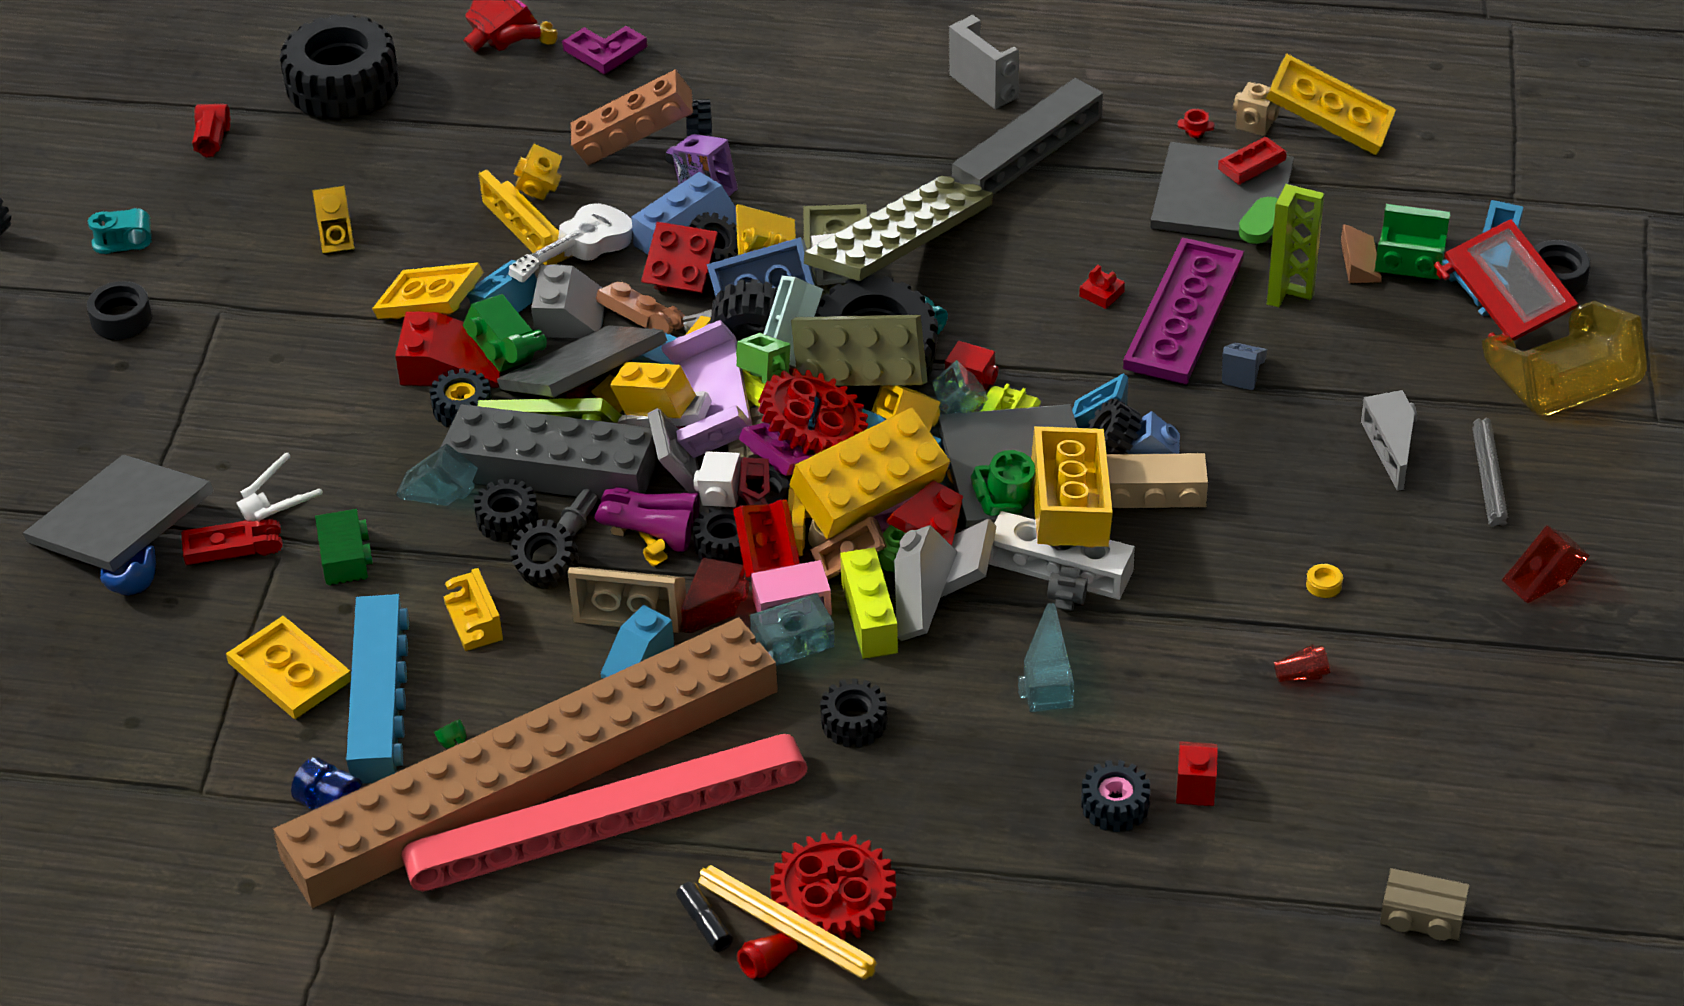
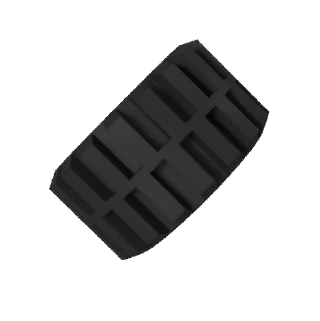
[710,279,778,341]

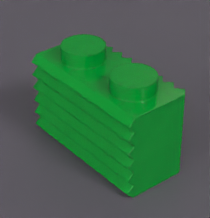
[315,509,373,586]

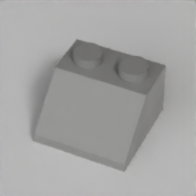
[531,265,605,338]

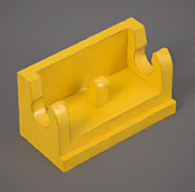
[444,568,503,651]

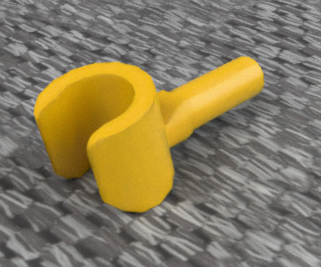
[639,532,668,566]

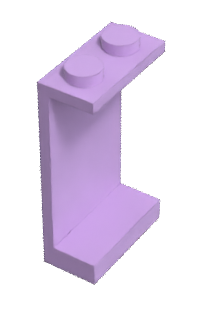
[661,320,752,458]

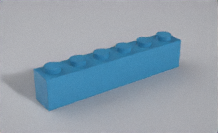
[346,594,409,784]

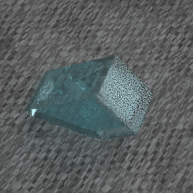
[932,360,988,414]
[396,444,478,506]

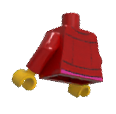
[463,0,558,53]

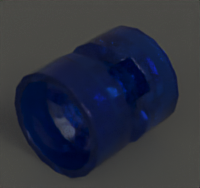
[291,757,364,810]

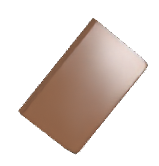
[1341,224,1382,283]
[810,516,887,580]

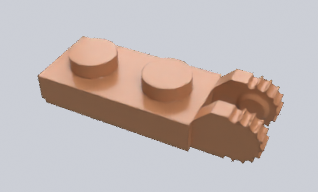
[596,281,685,334]

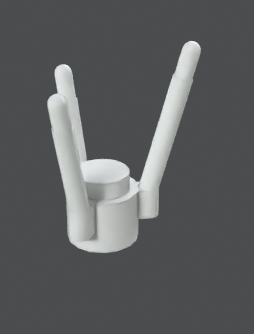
[237,453,323,521]

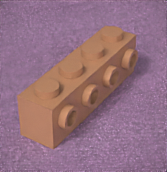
[571,69,693,166]

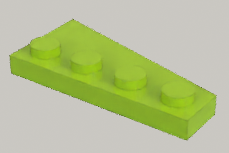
[478,398,622,423]

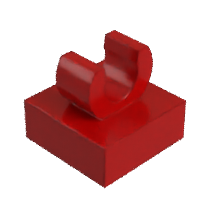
[1079,265,1125,309]

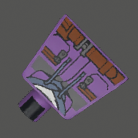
[666,134,738,196]

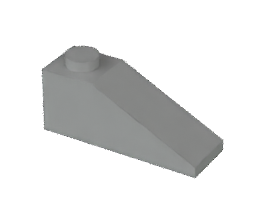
[1361,390,1417,491]
[894,525,957,641]

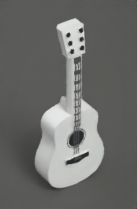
[509,204,633,282]

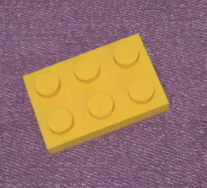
[372,263,484,319]
[226,615,351,719]

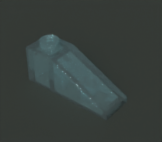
[1018,603,1074,712]

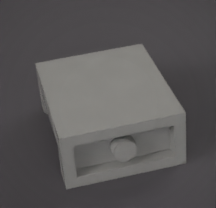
[949,15,1019,109]

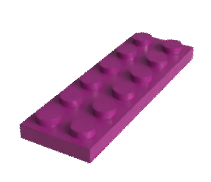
[1123,237,1244,384]

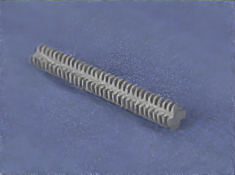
[1472,418,1509,527]

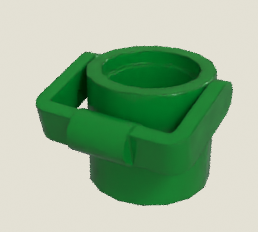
[970,450,1035,516]

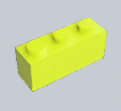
[840,547,898,659]

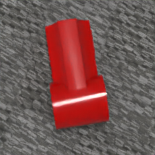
[192,104,231,157]

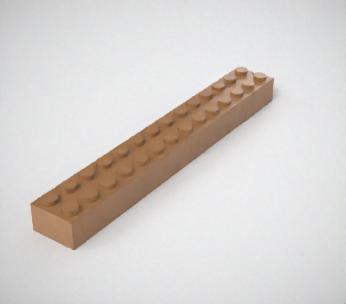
[273,617,778,908]

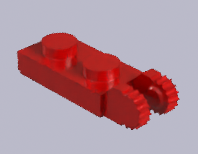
[181,519,283,565]

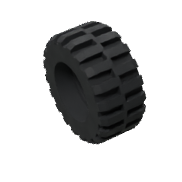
[280,14,399,120]
[815,275,938,404]

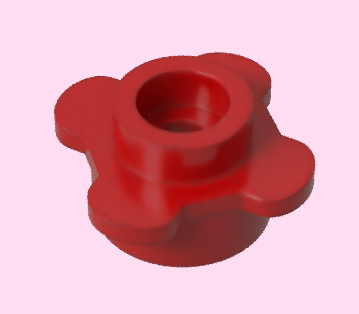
[1177,109,1215,138]

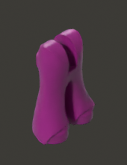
[595,487,700,551]

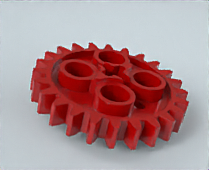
[758,369,868,455]
[770,832,896,941]

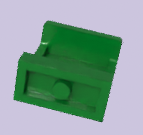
[1375,204,1450,280]

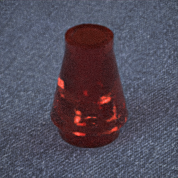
[1273,644,1330,683]

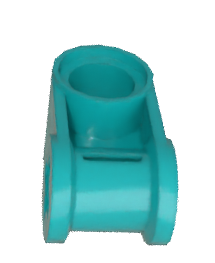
[88,208,151,254]

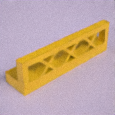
[479,170,572,265]

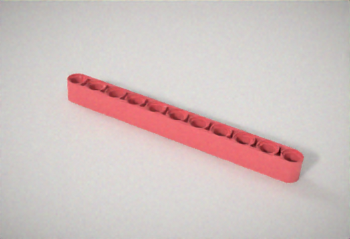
[401,734,808,891]

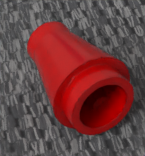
[737,932,798,978]

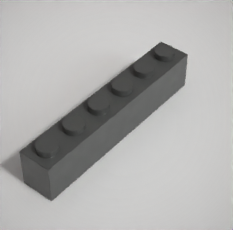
[952,78,1103,194]

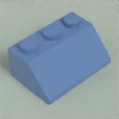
[631,172,737,255]
[707,237,816,295]

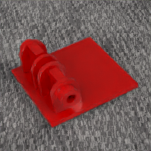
[641,222,718,293]

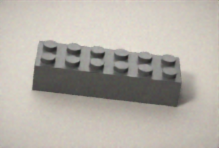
[439,404,659,500]

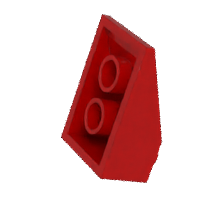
[395,311,502,388]

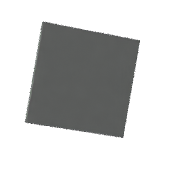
[1150,142,1294,244]
[497,325,668,397]
[937,404,1077,528]
[23,454,214,572]

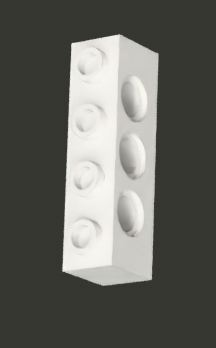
[989,511,1135,600]

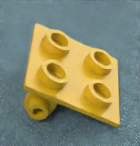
[736,204,796,255]

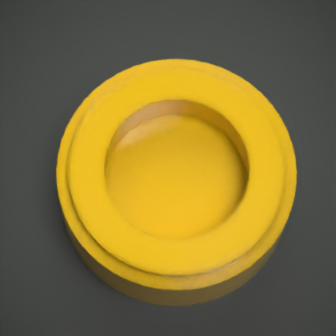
[1306,564,1343,598]

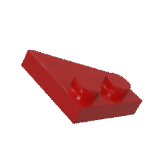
[887,480,963,546]

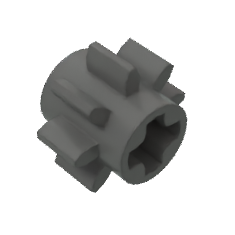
[1047,566,1088,611]

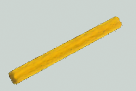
[698,866,876,979]

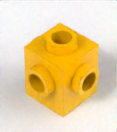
[514,144,562,200]

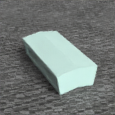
[764,276,823,369]

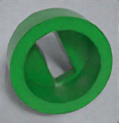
[434,719,467,749]

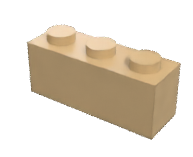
[1106,453,1208,508]

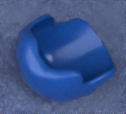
[100,545,156,596]

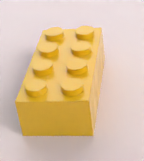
[789,407,950,539]
[1031,426,1113,548]

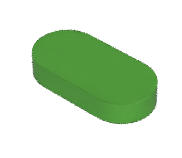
[1239,197,1278,244]

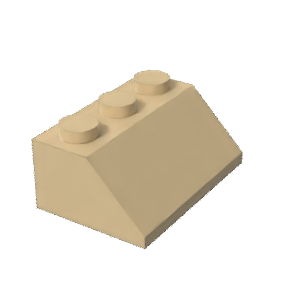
[568,567,687,633]

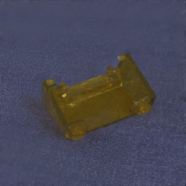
[1482,301,1647,416]

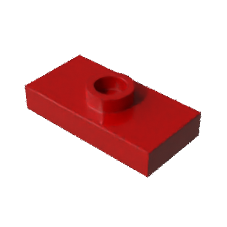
[1218,136,1287,185]

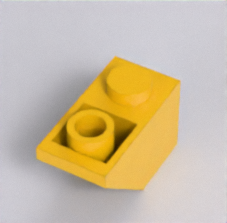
[313,186,354,254]

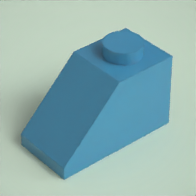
[601,605,674,679]

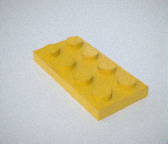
[1265,54,1396,155]

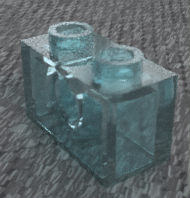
[750,593,835,666]

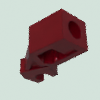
[737,457,770,505]

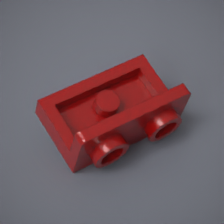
[733,500,800,578]

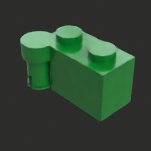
[463,294,547,372]

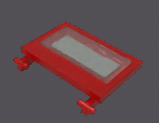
[1434,219,1578,351]

